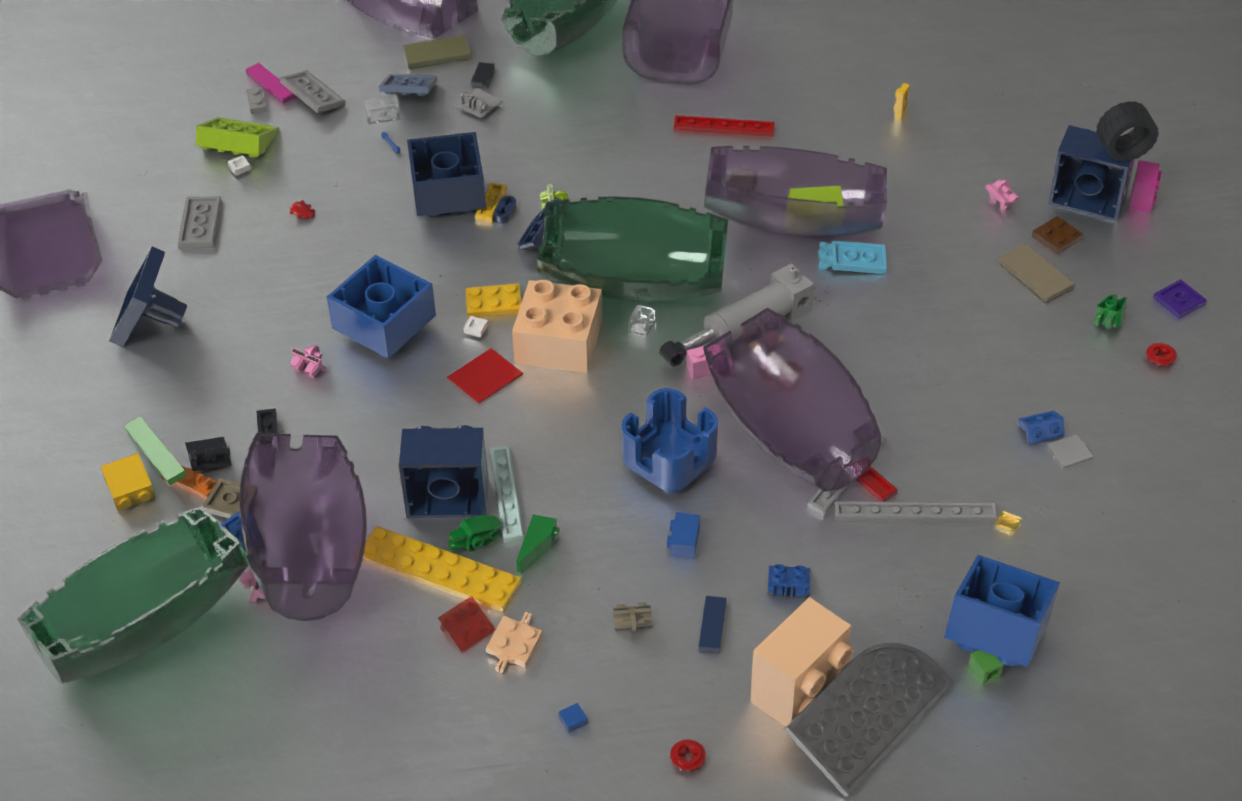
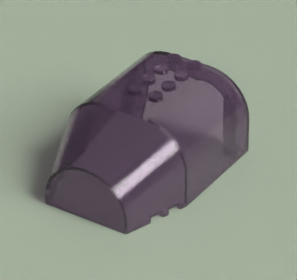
[622,0,733,84]

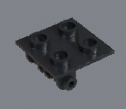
[185,437,232,471]

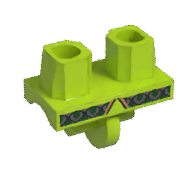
[540,183,569,210]

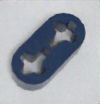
[494,196,516,224]

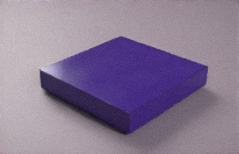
[1153,279,1207,319]

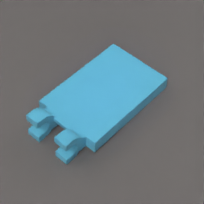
[818,240,887,274]

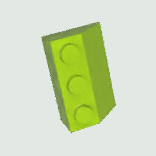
[785,186,844,230]

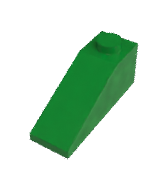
[516,514,560,574]

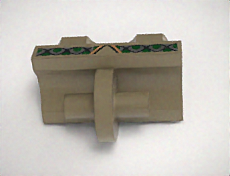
[613,603,652,631]

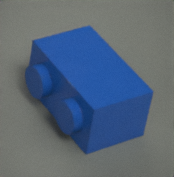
[667,512,700,559]

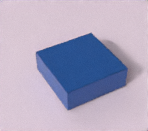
[558,703,588,732]

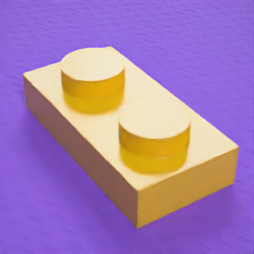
[893,83,910,120]

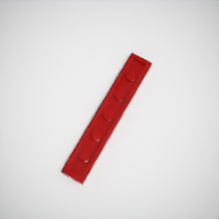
[673,115,775,137]

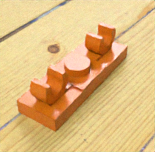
[160,465,217,499]

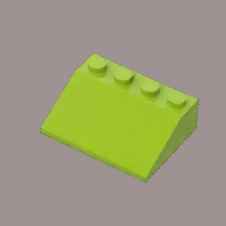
[196,117,279,157]

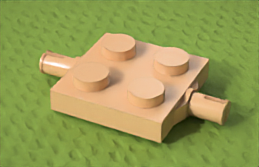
[486,612,542,673]

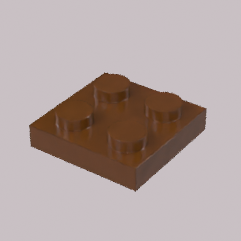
[1032,216,1083,254]

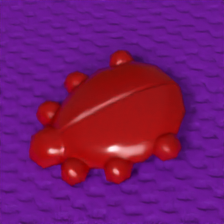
[289,200,315,220]

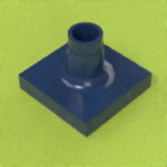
[109,246,187,347]

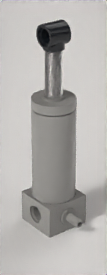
[659,263,814,367]

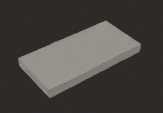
[280,71,345,113]
[178,196,222,248]

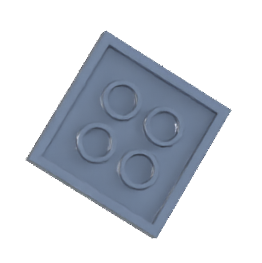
[379,74,437,96]

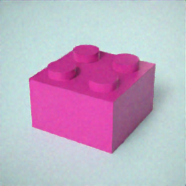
[1129,160,1162,212]

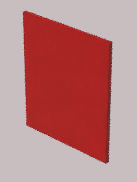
[447,348,523,404]

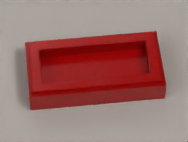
[855,466,898,502]

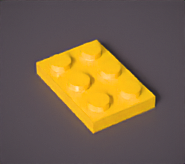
[465,283,521,318]

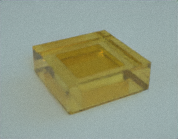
[994,511,1021,536]

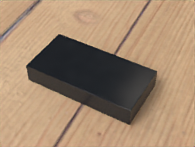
[471,62,495,88]

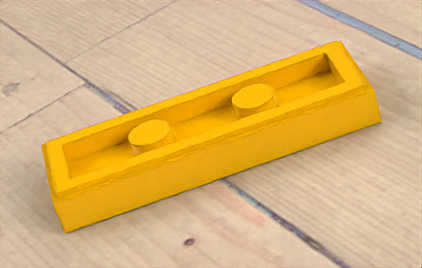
[475,182,507,223]

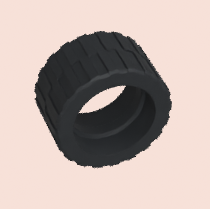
[1096,101,1159,162]

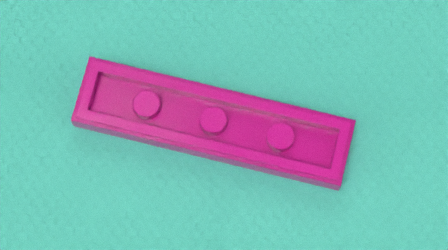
[245,63,297,103]

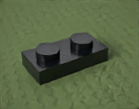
[256,408,279,444]

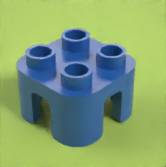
[621,388,718,492]

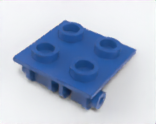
[768,564,810,597]

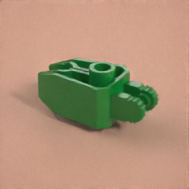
[1094,294,1127,329]
[448,514,503,552]

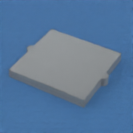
[1047,434,1094,469]

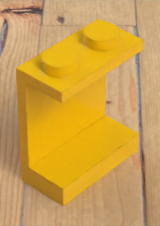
[100,453,156,511]

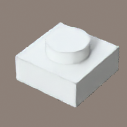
[227,155,251,175]
[464,316,488,337]

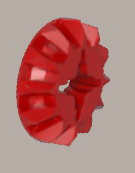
[1146,343,1177,367]
[670,739,706,772]

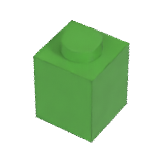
[968,650,1003,685]

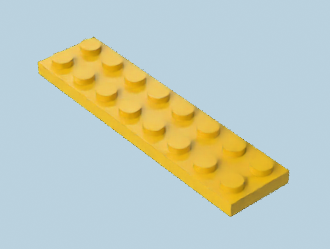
[356,526,521,613]

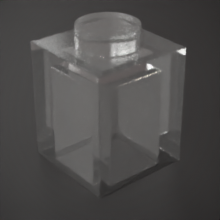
[629,305,655,337]

